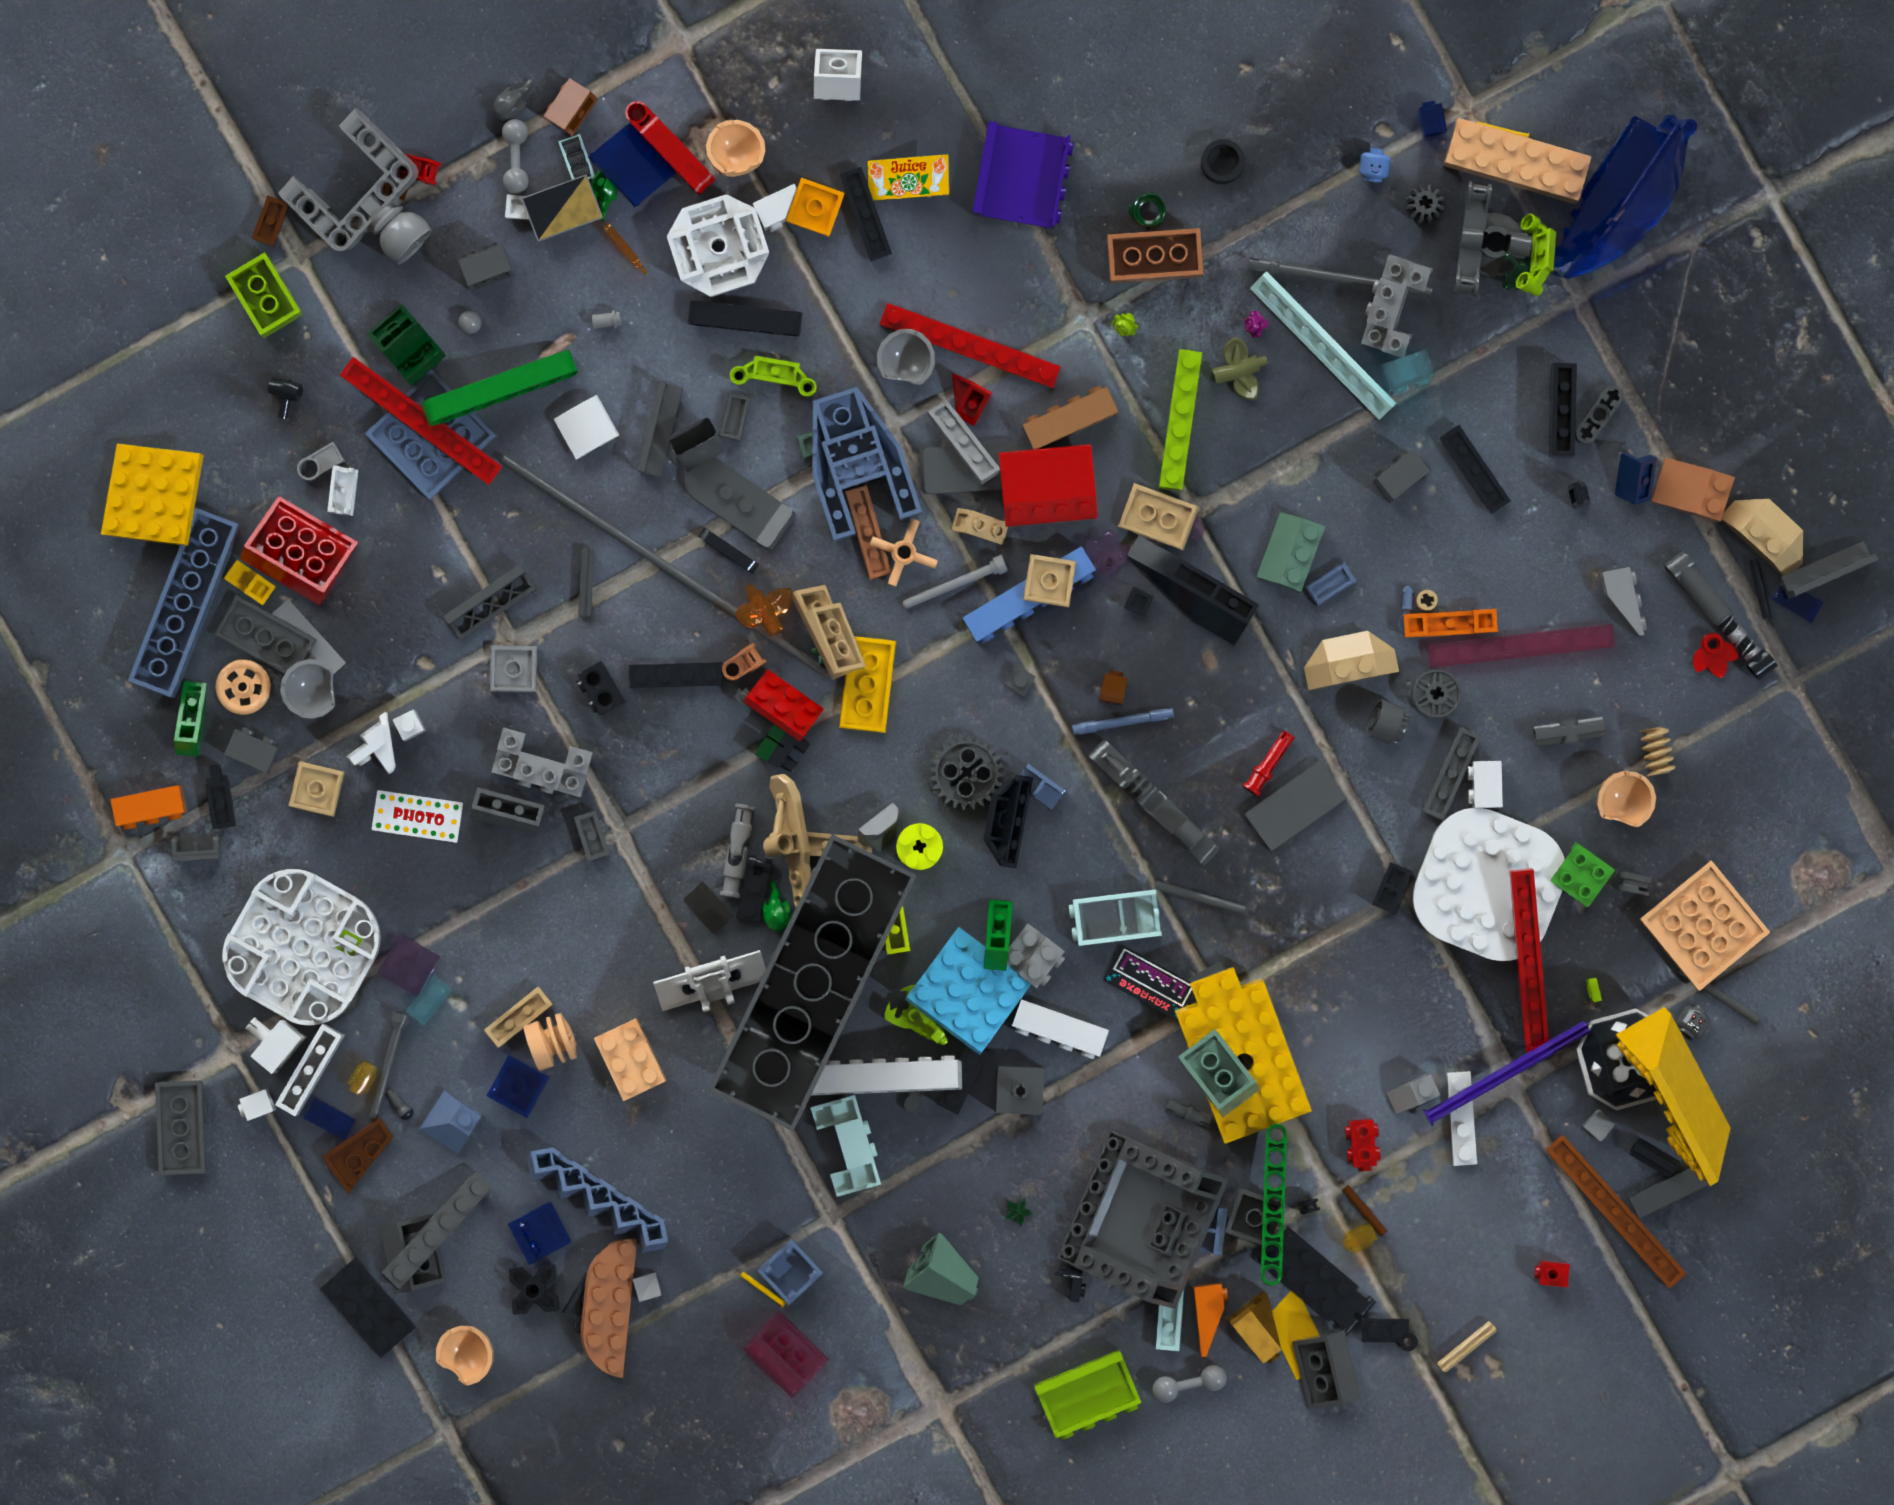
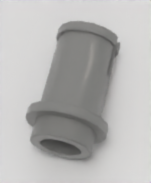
[592,310,622,329]

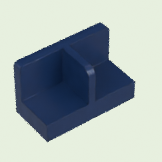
[1615,453,1657,505]

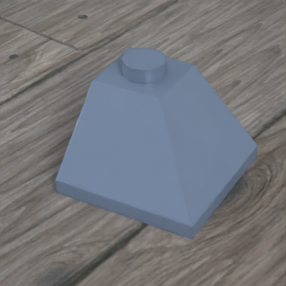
[419,1090,483,1154]

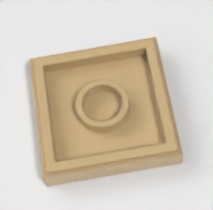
[1023,554,1076,608]
[289,761,345,817]

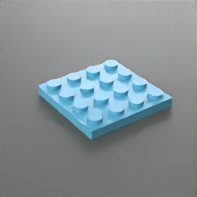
[905,927,1031,1055]

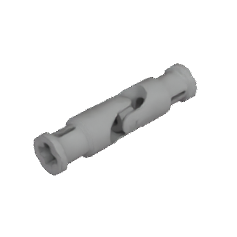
[720,803,756,898]

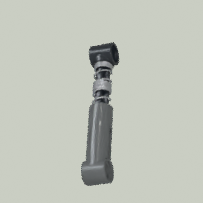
[1664,551,1778,681]

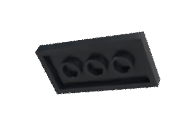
[320,1257,416,1358]

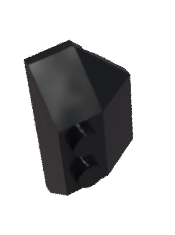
[983,775,1033,868]

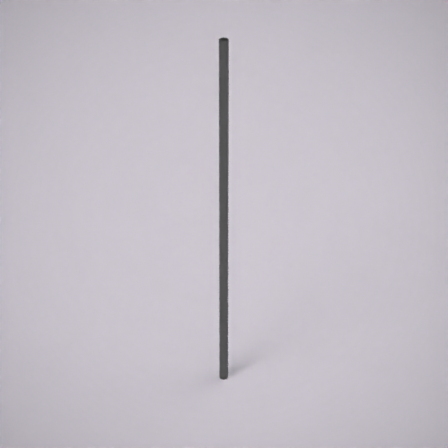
[500,455,830,679]

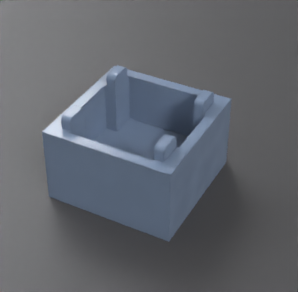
[758,1238,824,1305]

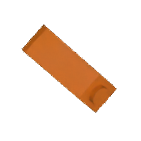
[1193,1283,1228,1357]

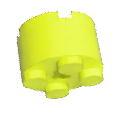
[896,823,943,870]

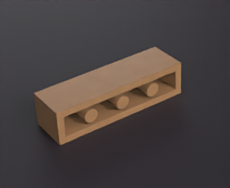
[1022,385,1118,449]

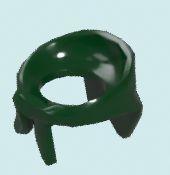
[1128,192,1166,230]

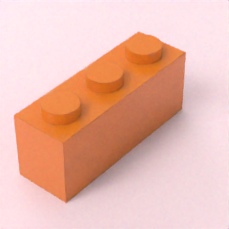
[110,785,187,830]

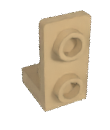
[951,508,1008,545]

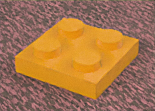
[786,178,845,237]

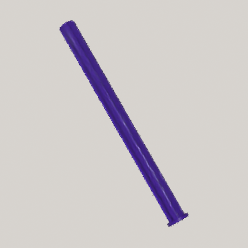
[1423,1022,1590,1126]

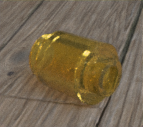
[347,1060,379,1096]
[1342,1223,1378,1254]

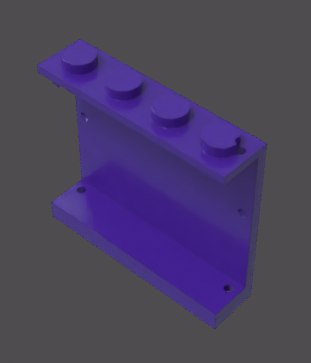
[972,121,1074,229]

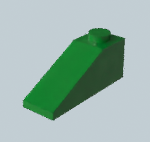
[174,681,207,757]
[983,900,1013,971]

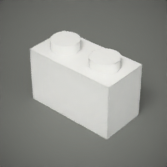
[1467,761,1503,808]

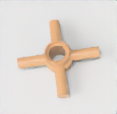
[870,518,938,587]

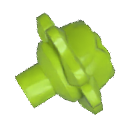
[1111,313,1138,336]

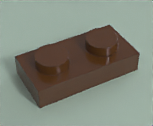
[252,195,289,247]

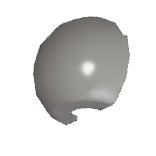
[877,329,935,385]
[280,659,335,719]

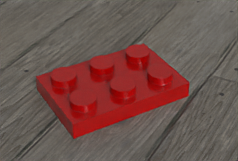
[743,669,824,741]

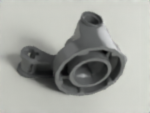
[1453,181,1532,297]

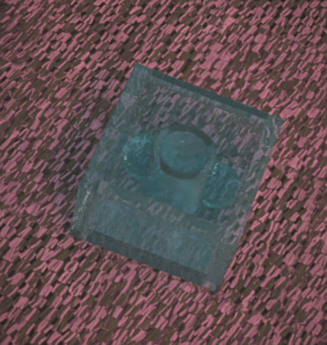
[1379,350,1435,397]

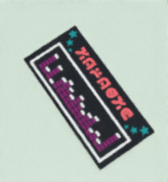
[1103,945,1194,1021]

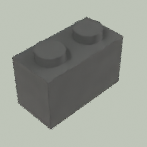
[224,727,280,773]

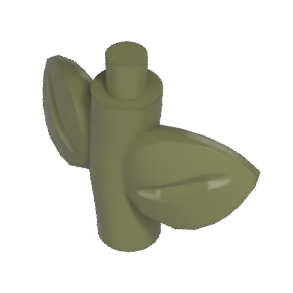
[1211,337,1268,400]

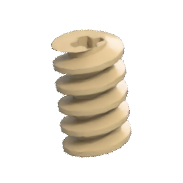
[1639,727,1676,776]

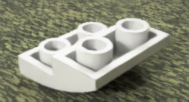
[554,395,619,459]

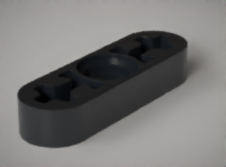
[698,527,759,574]

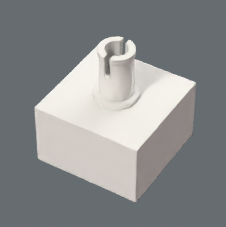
[245,1017,307,1074]

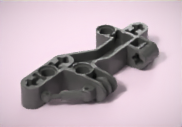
[1088,739,1220,866]

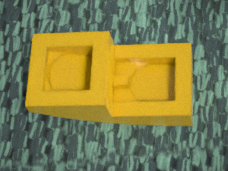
[223,559,276,605]

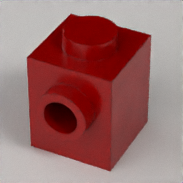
[1534,1260,1570,1288]

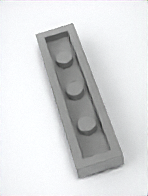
[928,400,1000,485]

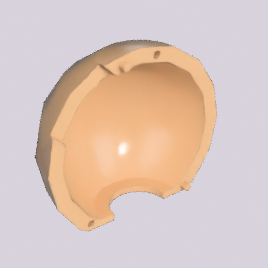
[706,120,765,177]
[1597,771,1656,827]
[436,1326,494,1386]

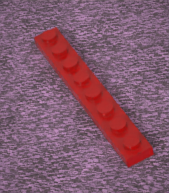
[879,303,1061,389]
[340,357,503,485]
[1509,868,1549,1053]

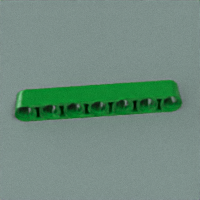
[421,350,578,426]
[1261,1124,1287,1287]

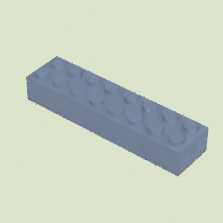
[128,508,242,698]

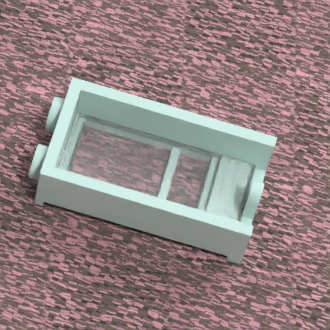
[1069,889,1162,946]

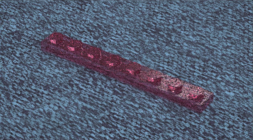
[1428,624,1615,668]

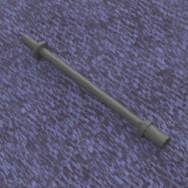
[1248,256,1432,299]

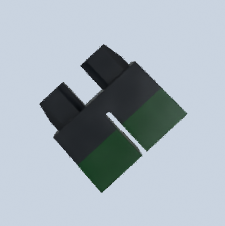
[755,724,810,772]

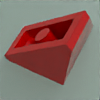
[952,373,992,426]

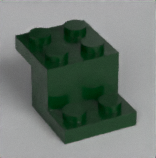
[367,304,446,386]

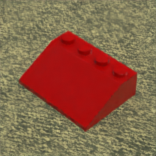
[999,444,1098,527]
[240,496,358,606]

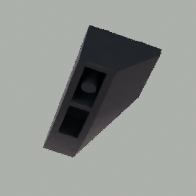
[1127,535,1259,646]

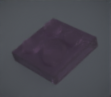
[377,933,441,997]

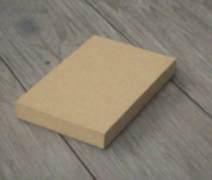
[1118,483,1199,550]

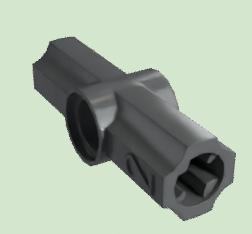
[1533,717,1605,746]

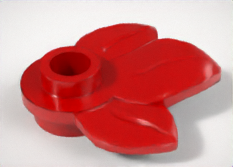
[1693,633,1739,678]

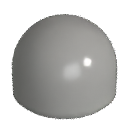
[458,311,482,334]

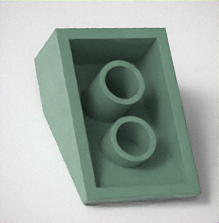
[1178,1029,1260,1117]

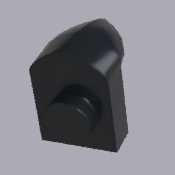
[1054,1268,1086,1303]

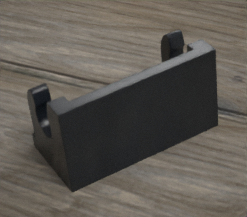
[1372,862,1414,915]

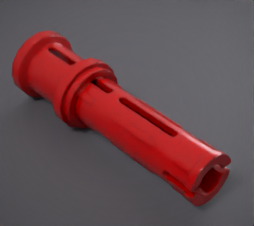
[1242,730,1295,797]

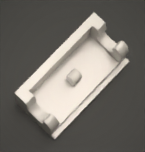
[327,466,359,516]

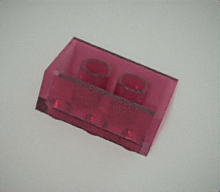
[742,1311,829,1398]

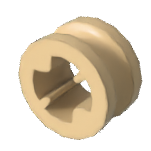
[1416,590,1438,611]

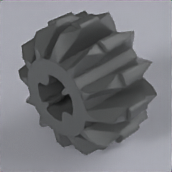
[1406,184,1445,223]

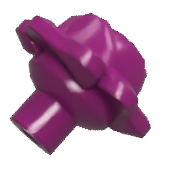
[1244,310,1269,338]

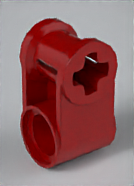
[400,154,442,186]

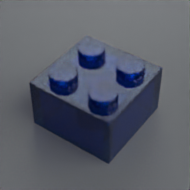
[486,1054,551,1118]

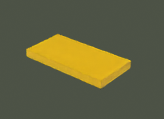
[839,636,896,733]

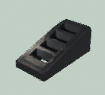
[1568,482,1590,509]

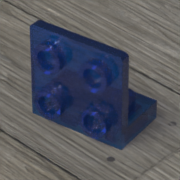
[508,1202,572,1265]

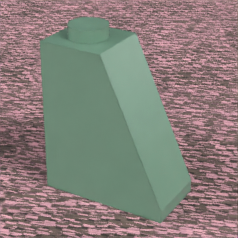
[903,1233,979,1305]

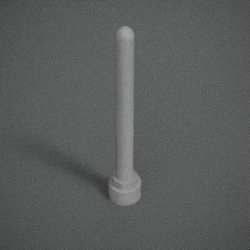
[902,555,1008,609]

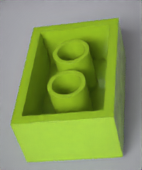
[225,252,304,338]

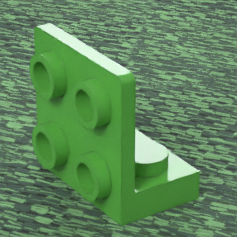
[1551,841,1615,907]

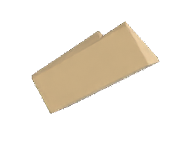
[792,585,866,680]

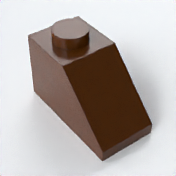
[1099,670,1127,706]

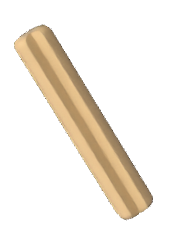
[1437,1321,1497,1372]

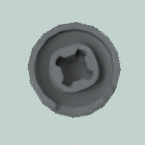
[1617,872,1653,896]

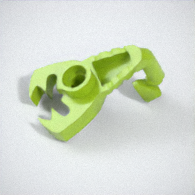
[885,984,947,1045]

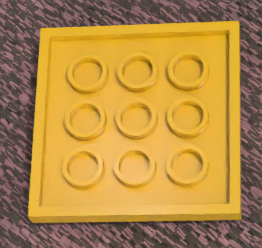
[101,444,204,546]

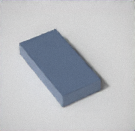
[1305,562,1357,606]

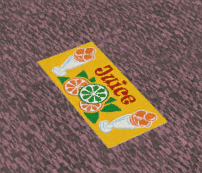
[868,154,949,201]

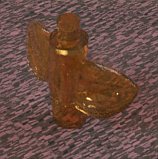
[735,583,792,637]

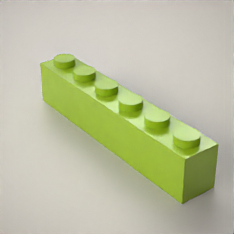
[1158,349,1202,492]

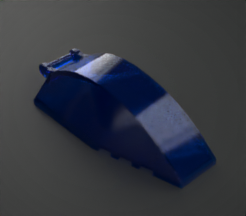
[1549,114,1697,279]

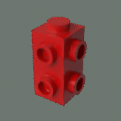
[1345,1119,1381,1172]

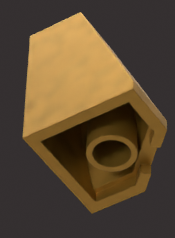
[1227,1290,1282,1364]

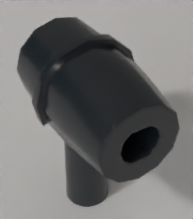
[268,377,303,419]

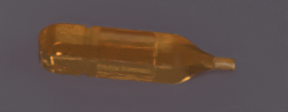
[603,223,648,275]

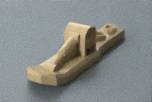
[763,774,812,908]

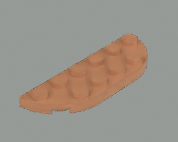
[580,1238,637,1378]

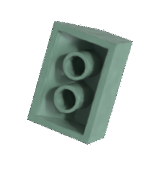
[1256,512,1325,593]

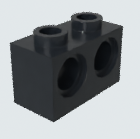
[576,661,626,716]

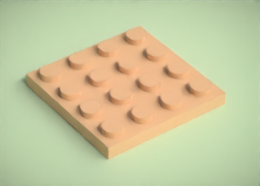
[1639,860,1770,991]

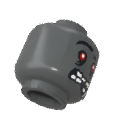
[1676,1005,1710,1041]

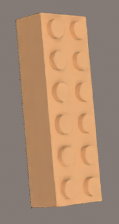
[1443,118,1592,204]

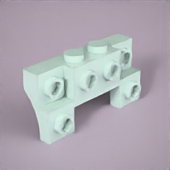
[810,1095,881,1197]

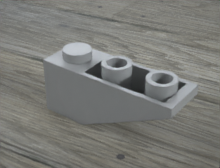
[1600,567,1647,637]

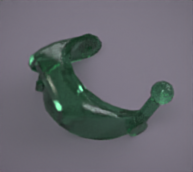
[1503,252,1531,290]

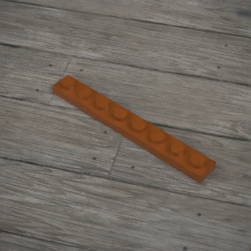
[1545,1134,1687,1289]

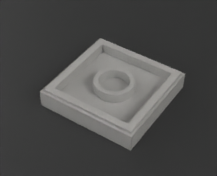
[490,645,538,693]

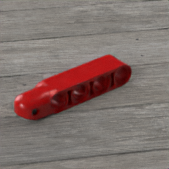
[625,101,716,195]

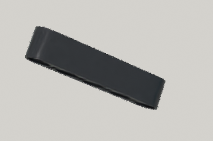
[688,300,803,336]

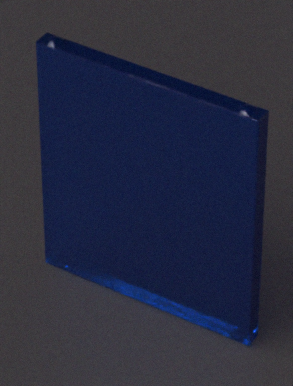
[588,123,677,207]

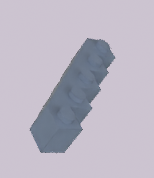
[527,1147,668,1253]

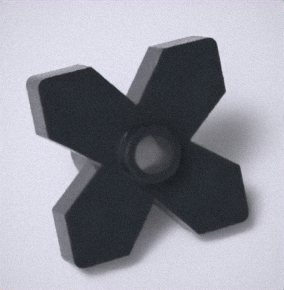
[509,1264,559,1315]

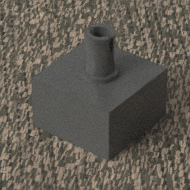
[996,1066,1044,1115]

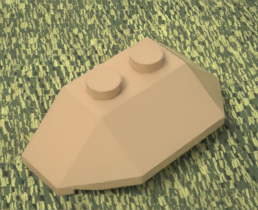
[1721,499,1803,576]
[1304,631,1399,691]

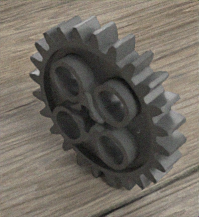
[929,735,1004,810]

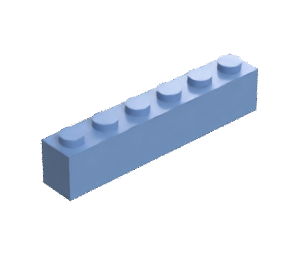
[962,546,1096,644]

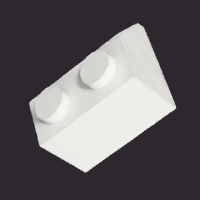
[814,49,862,101]

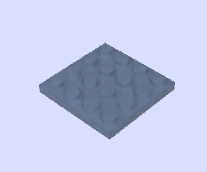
[365,369,496,500]

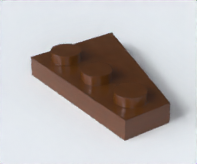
[322,1117,393,1194]

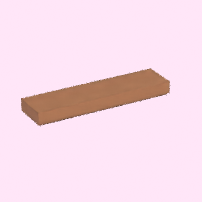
[845,485,892,580]

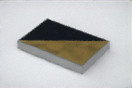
[521,174,603,242]

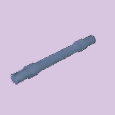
[1072,708,1174,735]

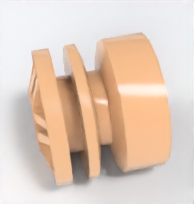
[523,1013,577,1071]

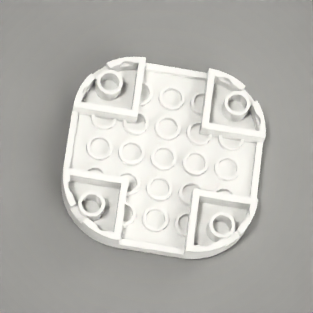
[1412,808,1565,961]
[222,869,381,1025]

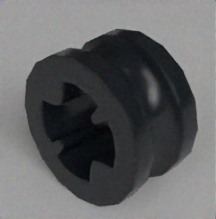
[1298,1198,1320,1214]

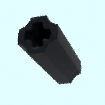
[1629,1137,1680,1178]

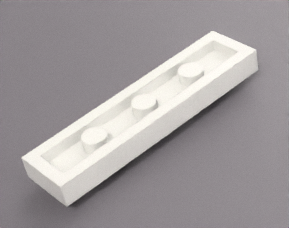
[1447,1071,1477,1166]

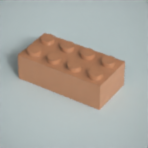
[1107,228,1203,284]

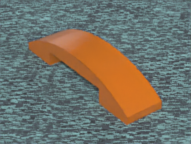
[1403,609,1498,638]

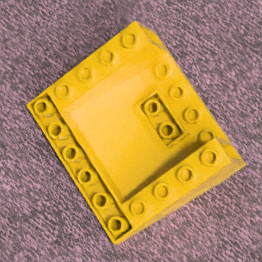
[1616,1007,1731,1186]

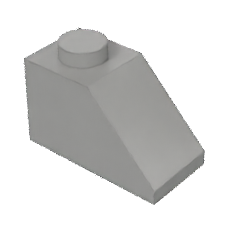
[1386,1073,1440,1114]

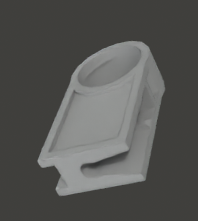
[297,442,345,481]

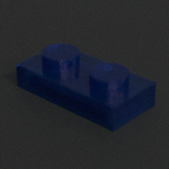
[303,1098,356,1140]

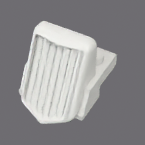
[346,712,396,774]

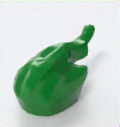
[591,169,620,222]
[763,881,791,933]

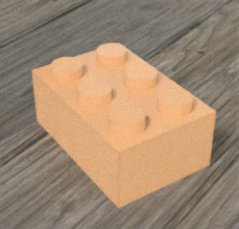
[594,1018,667,1101]

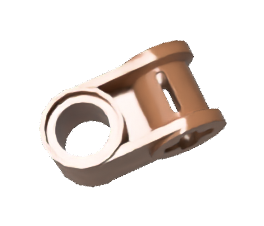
[722,642,767,681]

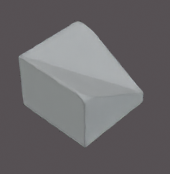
[1582,1109,1615,1142]
[633,1272,662,1302]

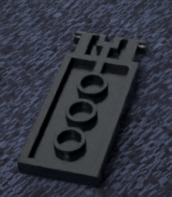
[1258,1226,1376,1337]

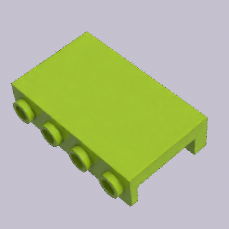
[1034,1349,1142,1440]

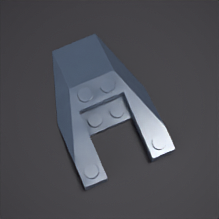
[812,387,922,542]

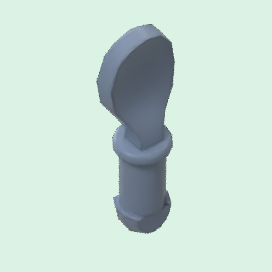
[1398,586,1414,635]

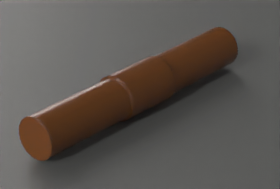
[1341,1184,1387,1237]

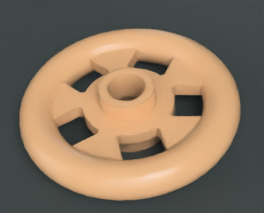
[215,659,271,715]

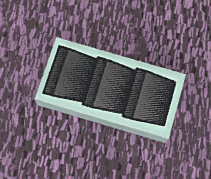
[558,134,595,181]

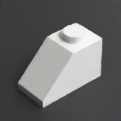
[753,184,797,232]

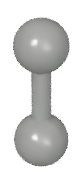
[502,119,529,194]
[1152,1365,1227,1403]

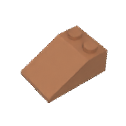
[1651,458,1735,523]

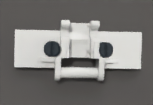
[653,950,766,1012]

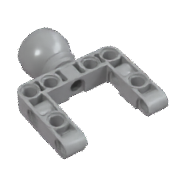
[278,108,432,265]

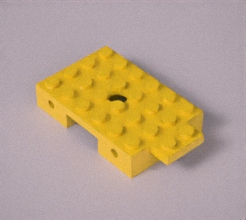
[1175,967,1312,1144]

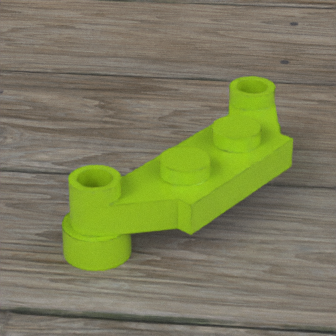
[1516,213,1556,297]
[730,356,817,397]

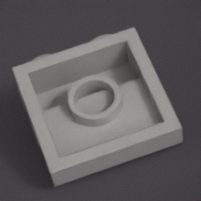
[1007,923,1065,988]

